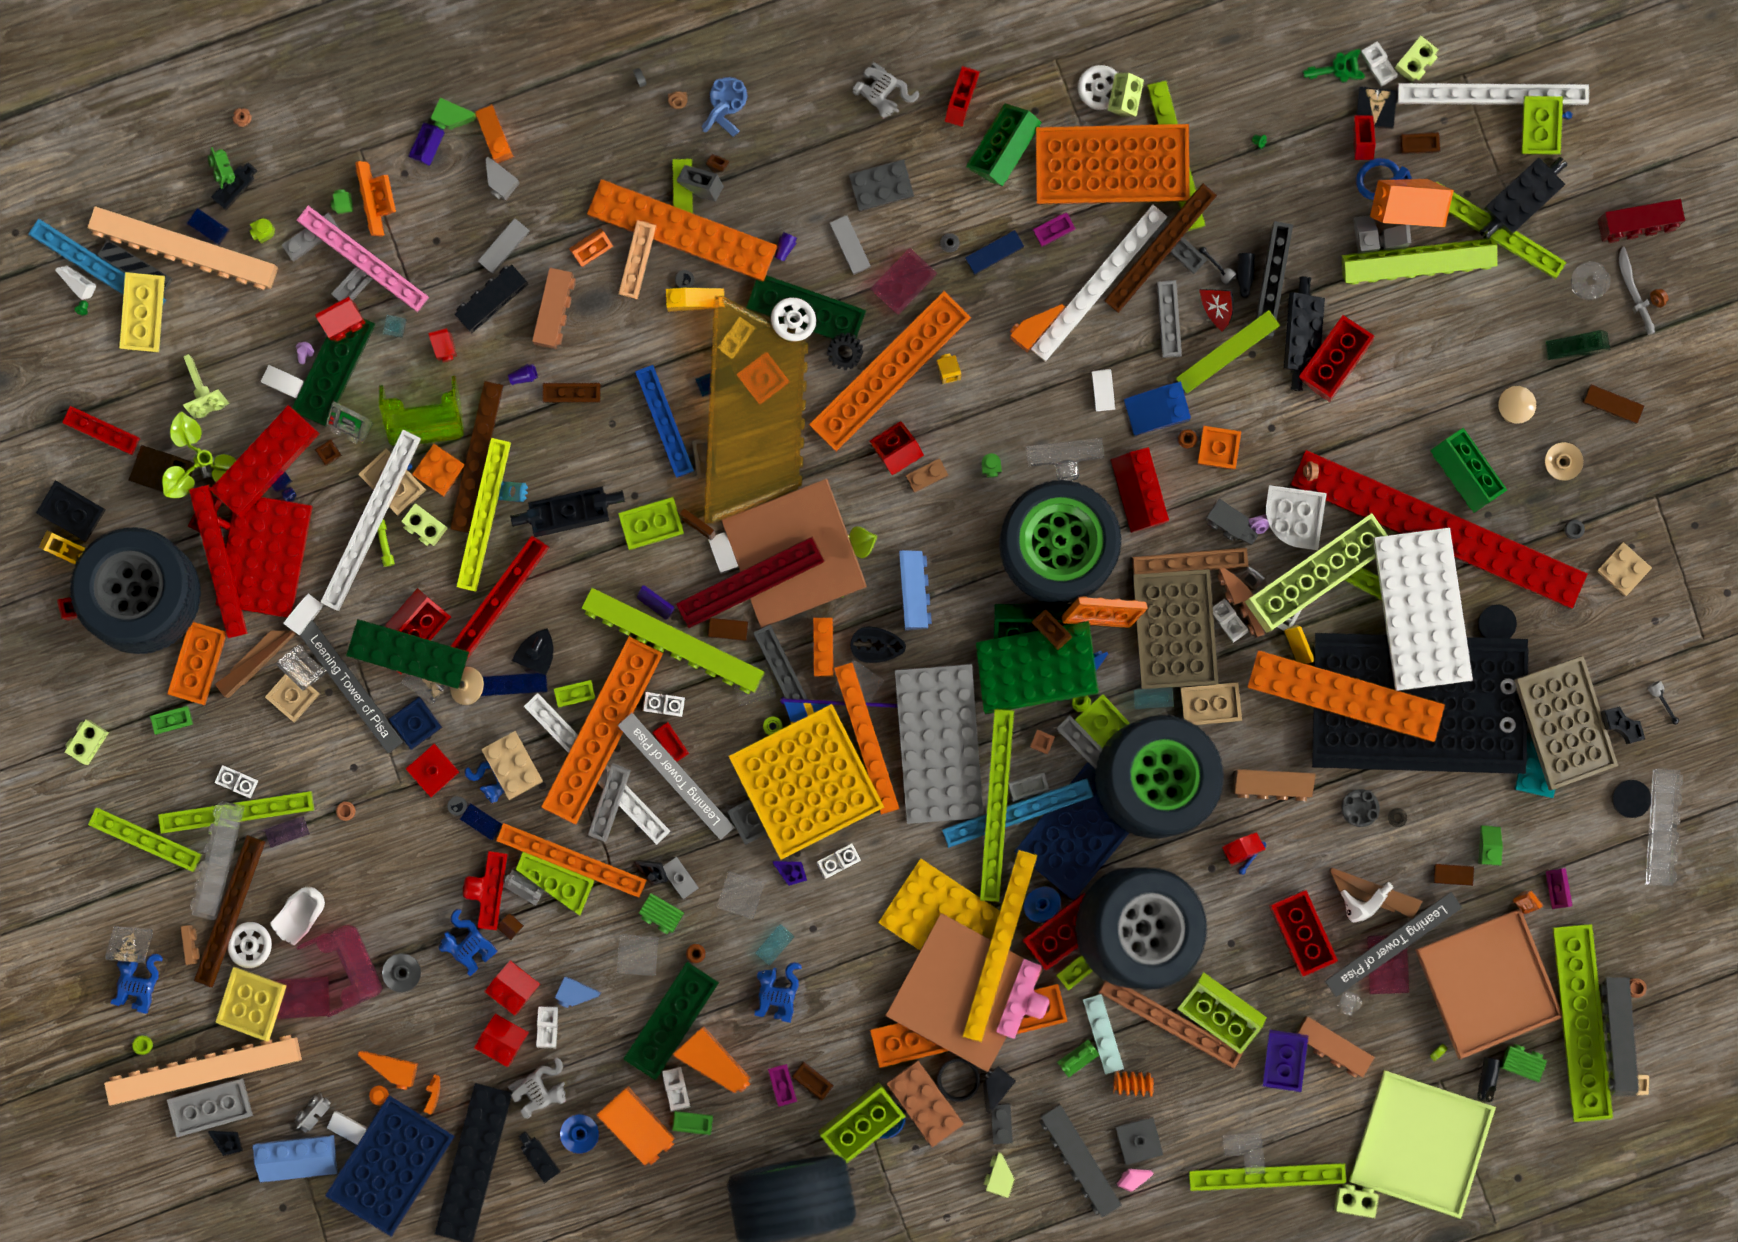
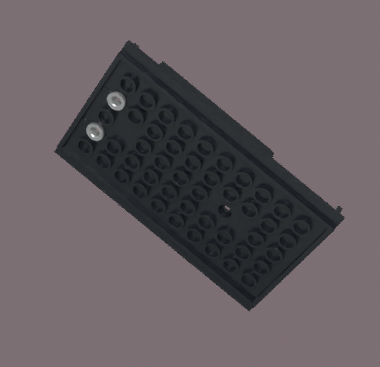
[1312,633,1529,774]

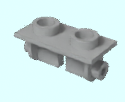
[503,869,544,906]
[294,1092,331,1133]

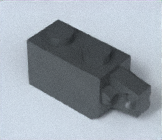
[1205,499,1258,545]

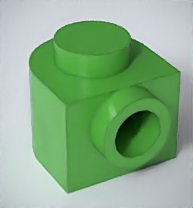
[331,190,353,214]
[981,453,1002,478]

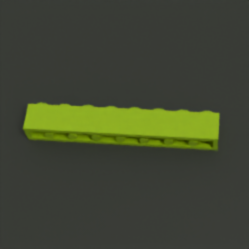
[1342,238,1498,285]

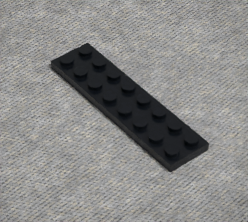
[435,1083,513,1242]

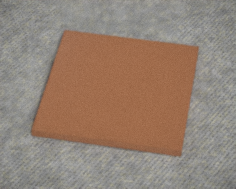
[722,479,867,628]
[1415,908,1562,1059]
[886,913,1043,1072]

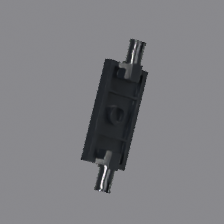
[1479,157,1567,240]
[1283,276,1325,391]
[510,486,625,537]

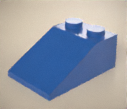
[1124,381,1191,436]

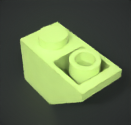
[983,1152,1015,1198]

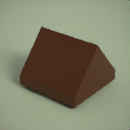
[497,913,524,940]

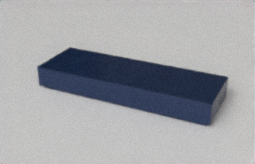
[965,230,1024,275]

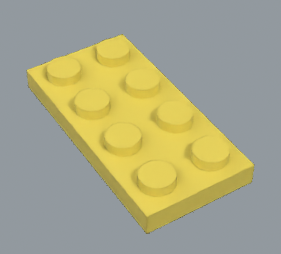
[119,272,165,352]

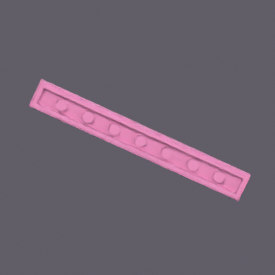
[296,206,429,313]

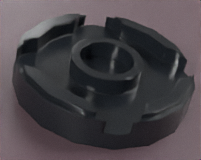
[1478,604,1517,638]
[1612,780,1651,818]

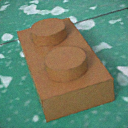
[906,458,948,493]
[181,925,199,965]

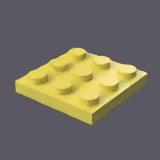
[215,967,287,1041]

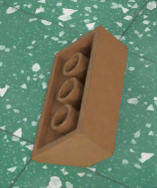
[1233,770,1315,801]

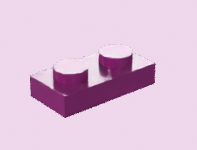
[1033,212,1076,247]
[1545,868,1573,909]
[768,1064,797,1107]

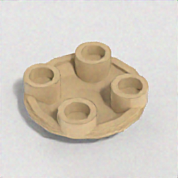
[1498,386,1536,424]

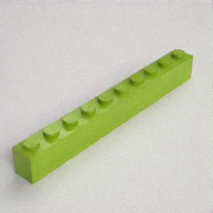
[582,588,765,694]

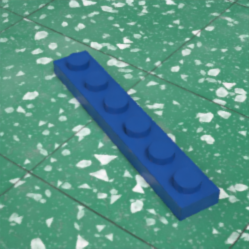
[635,365,694,478]

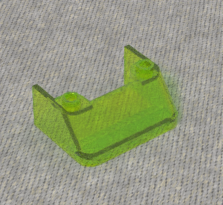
[379,376,464,446]

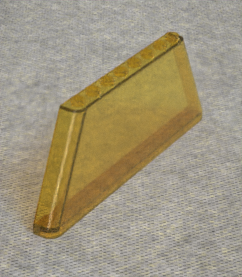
[704,295,808,525]

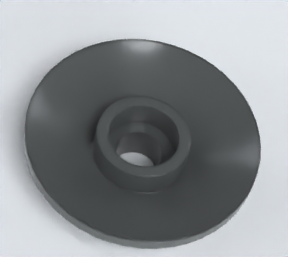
[382,953,421,992]

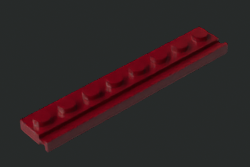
[676,536,825,629]

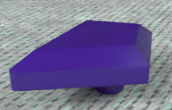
[773,861,807,886]

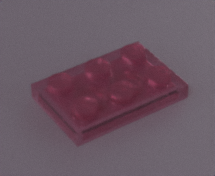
[871,248,937,316]
[1367,935,1409,994]
[273,977,330,1019]

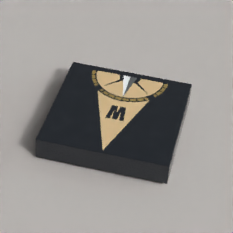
[1356,87,1397,129]

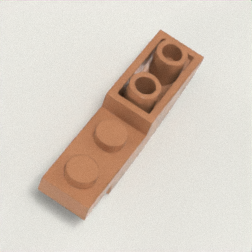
[1217,568,1265,638]

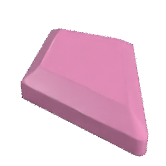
[1117,1169,1153,1192]

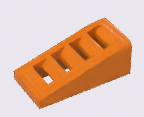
[1513,891,1543,914]

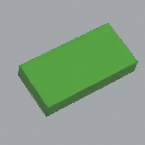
[672,1111,713,1135]

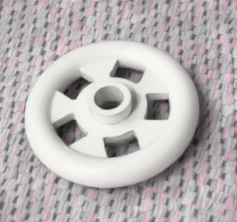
[1078,65,1117,110]
[771,298,816,341]
[227,922,272,968]

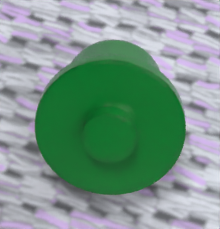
[1252,135,1267,148]
[74,300,88,315]

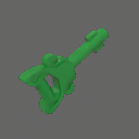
[1303,49,1365,83]

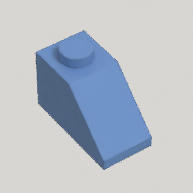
[555,976,601,1008]

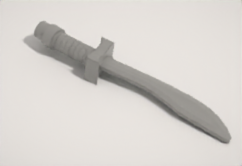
[1619,247,1655,335]

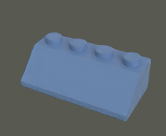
[899,551,932,631]
[253,1135,338,1182]

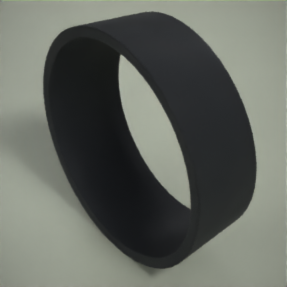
[937,1059,980,1102]

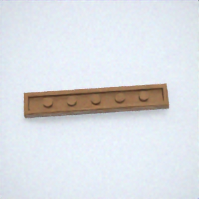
[1132,548,1249,575]

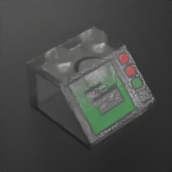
[326,401,374,444]

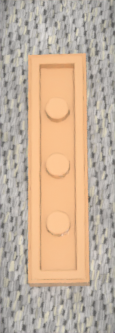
[618,220,656,299]

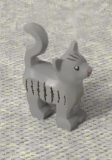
[853,62,919,118]
[508,1058,566,1119]

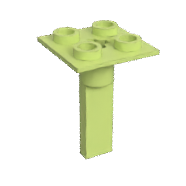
[183,354,229,419]

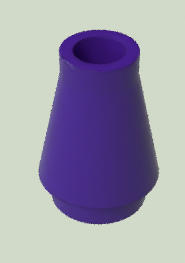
[774,232,797,261]
[508,364,538,385]

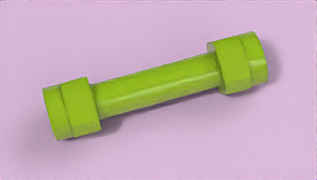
[377,520,395,567]

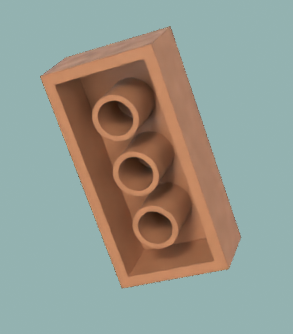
[887,1060,964,1147]

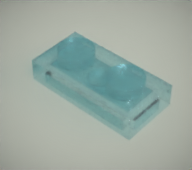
[1133,687,1174,709]
[755,924,795,966]

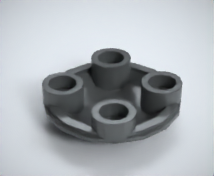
[1341,789,1380,827]

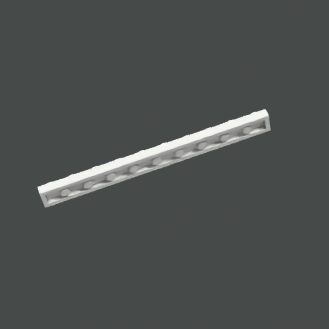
[1398,83,1589,105]
[1031,205,1168,362]
[321,430,421,611]
[524,693,671,845]

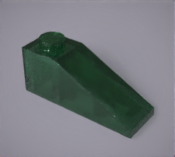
[1546,330,1610,360]

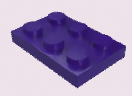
[1263,1030,1309,1092]

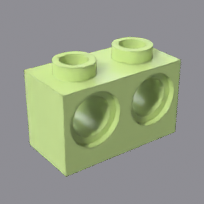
[1395,36,1438,83]
[1108,73,1144,117]
[401,503,448,546]
[65,719,109,765]
[1334,1184,1379,1218]

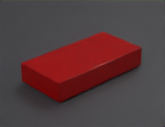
[652,722,689,762]

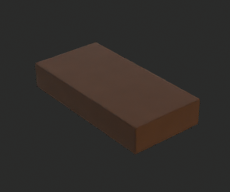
[1400,132,1440,154]
[680,509,716,540]
[708,618,748,641]
[1434,864,1474,886]
[792,1061,834,1100]

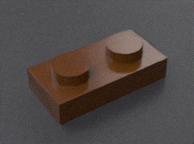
[1032,609,1072,650]

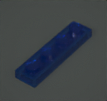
[480,673,548,697]

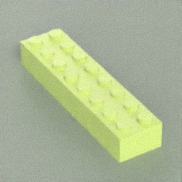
[1245,514,1388,633]

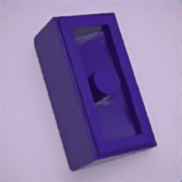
[408,122,444,165]
[637,585,675,620]

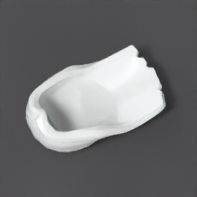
[270,887,325,945]

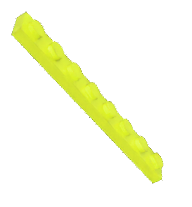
[456,438,511,592]

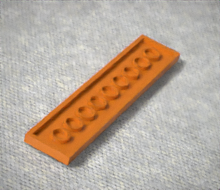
[587,179,777,282]
[809,291,971,452]
[541,636,663,825]
[1247,650,1445,742]
[870,984,1068,1068]

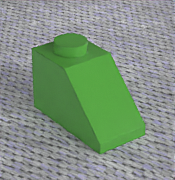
[431,98,477,130]
[1478,825,1503,866]

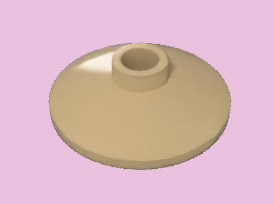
[1545,442,1583,481]
[450,667,484,705]

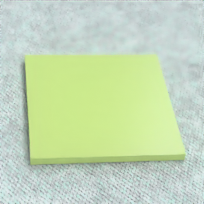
[1349,1070,1496,1219]

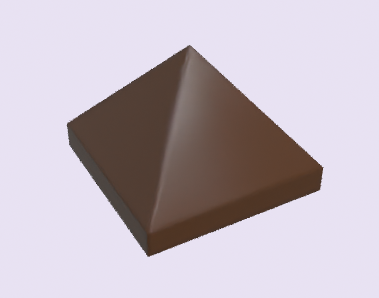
[706,154,730,173]

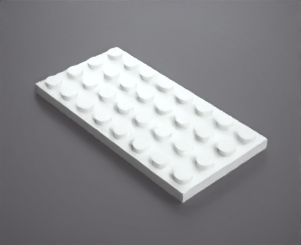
[1373,528,1473,691]

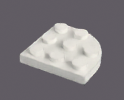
[1266,485,1327,550]

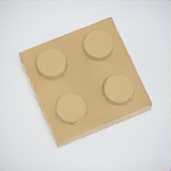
[1597,542,1652,596]
[265,668,320,723]

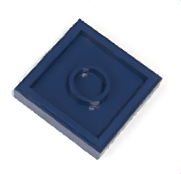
[389,696,443,750]

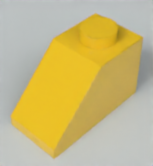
[937,353,961,385]

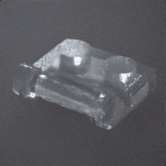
[276,644,327,691]

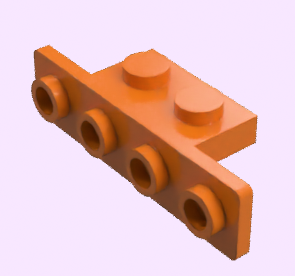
[355,161,396,236]

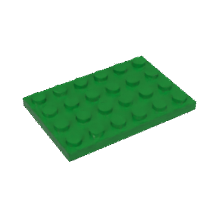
[976,621,1099,715]

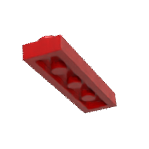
[62,406,140,455]

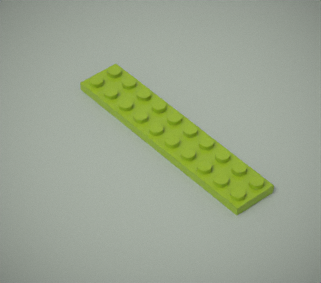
[1552,924,1613,1122]

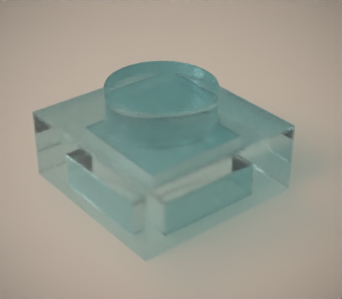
[383,315,407,338]

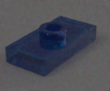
[187,208,230,245]

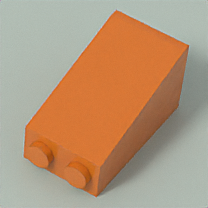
[1370,179,1454,227]
[673,1027,751,1093]
[597,1086,675,1166]

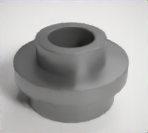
[940,233,959,253]

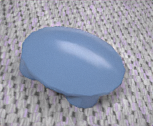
[710,77,747,114]

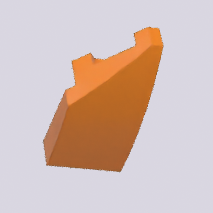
[424,1074,440,1115]

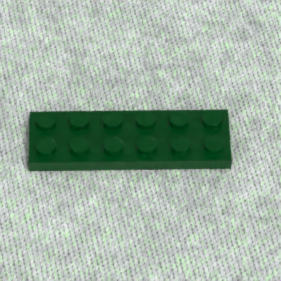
[746,275,866,339]
[292,318,376,427]
[346,619,469,689]
[623,961,720,1081]

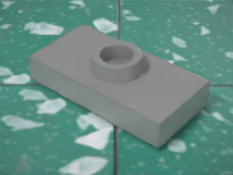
[1008,772,1050,802]
[663,857,699,899]

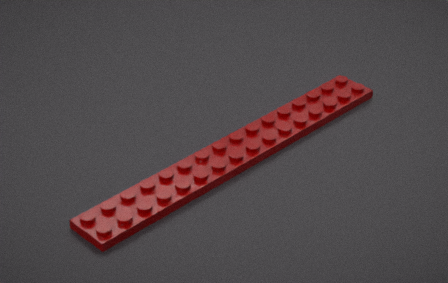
[1290,450,1588,609]

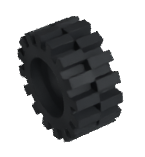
[827,333,863,370]

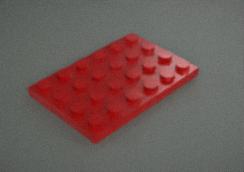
[215,497,313,618]

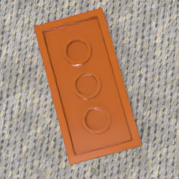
[1061,596,1148,628]
[167,622,227,705]

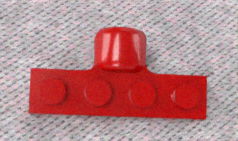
[462,851,508,930]

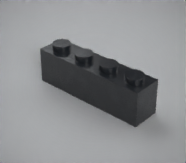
[455,264,529,334]

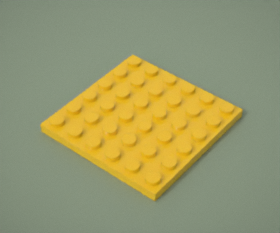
[729,704,884,860]

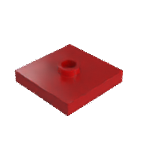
[406,743,460,798]

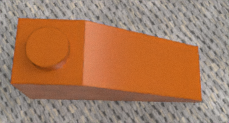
[475,105,514,164]
[1010,304,1065,353]
[358,1051,418,1090]

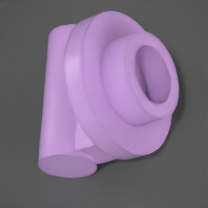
[296,342,314,364]
[1248,514,1269,534]

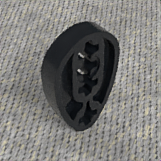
[850,626,906,663]

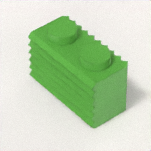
[639,893,685,934]
[1500,1044,1547,1082]

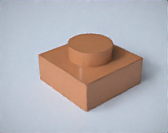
[1030,730,1055,755]

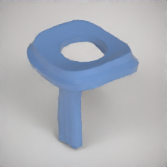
[701,102,739,137]

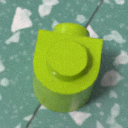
[249,219,275,244]

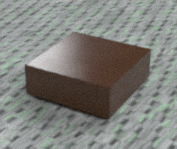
[315,439,342,466]

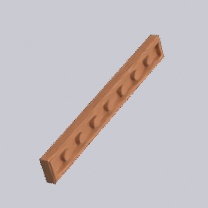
[1098,981,1243,1069]

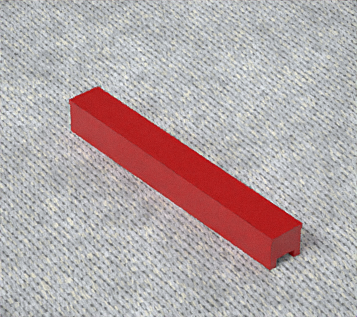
[451,536,550,660]

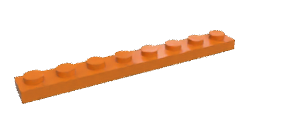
[834,662,899,815]
[496,823,647,898]

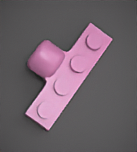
[996,959,1049,1039]

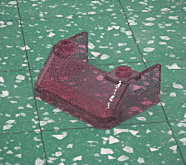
[296,925,382,1017]

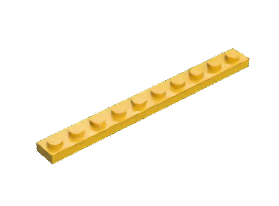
[963,850,1037,1042]

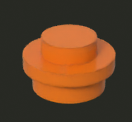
[369,1086,389,1105]

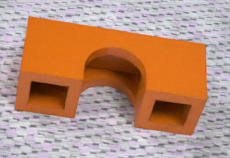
[813,618,834,677]

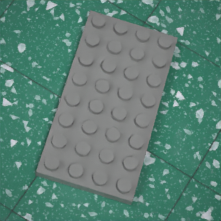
[895,664,984,824]

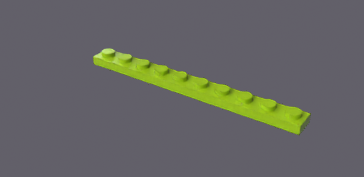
[980,709,1014,902]

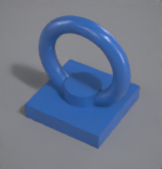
[1356,158,1412,200]

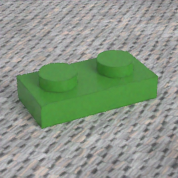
[150,706,193,735]

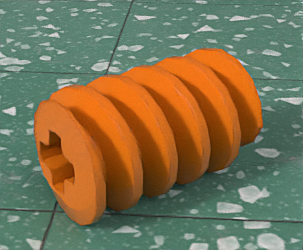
[1113,1071,1153,1097]

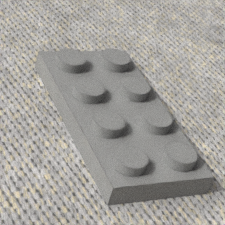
[167,1078,253,1137]

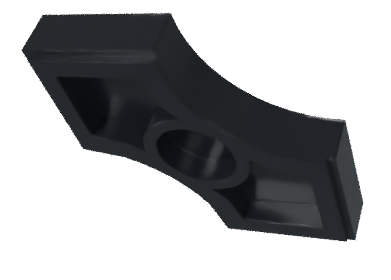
[1600,706,1645,744]

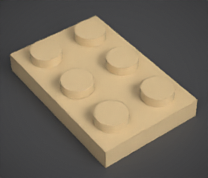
[358,448,426,516]
[1180,682,1242,725]
[481,731,543,800]

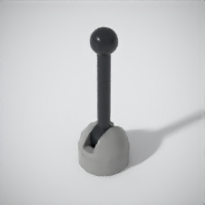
[1199,246,1237,285]
[1647,681,1679,725]

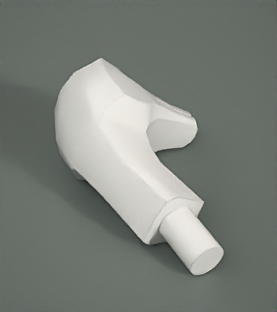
[1341,882,1393,923]

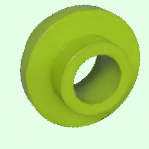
[1072,695,1091,712]

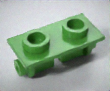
[208,147,235,189]
[1057,1039,1099,1078]

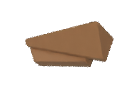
[215,630,297,698]
[1329,868,1422,919]

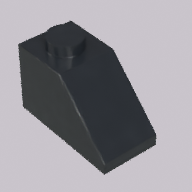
[983,1066,1016,1113]

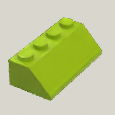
[1178,972,1267,1054]
[818,1082,905,1163]

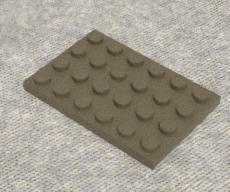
[1133,569,1219,690]
[1514,656,1618,790]

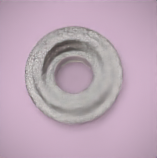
[1388,808,1407,827]

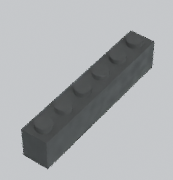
[1255,221,1293,340]
[1600,977,1639,1096]
[1039,1104,1122,1218]

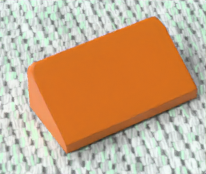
[570,228,613,267]

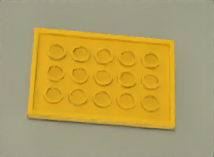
[878,858,1000,951]

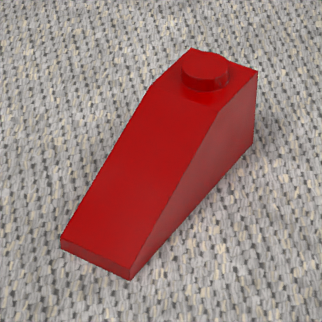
[944,66,980,127]

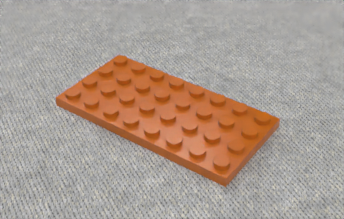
[1036,124,1190,204]

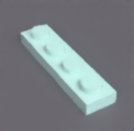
[1083,994,1124,1074]

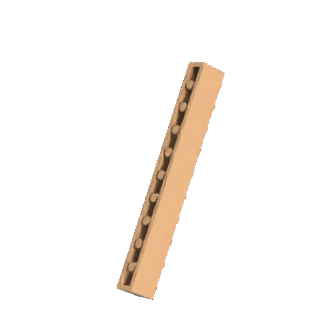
[88,207,278,290]
[104,1035,302,1106]

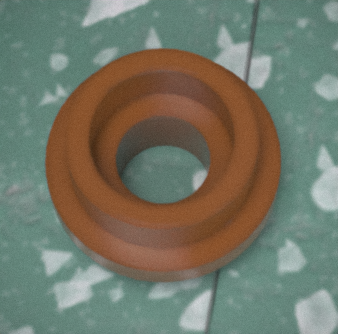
[1650,289,1668,308]
[1178,429,1197,449]
[686,944,706,963]

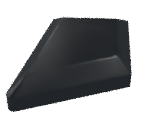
[634,860,668,886]
[208,1130,243,1156]

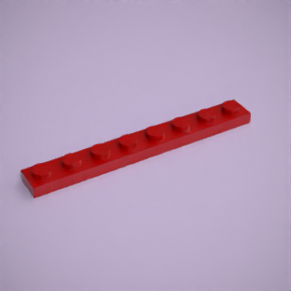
[189,485,248,638]

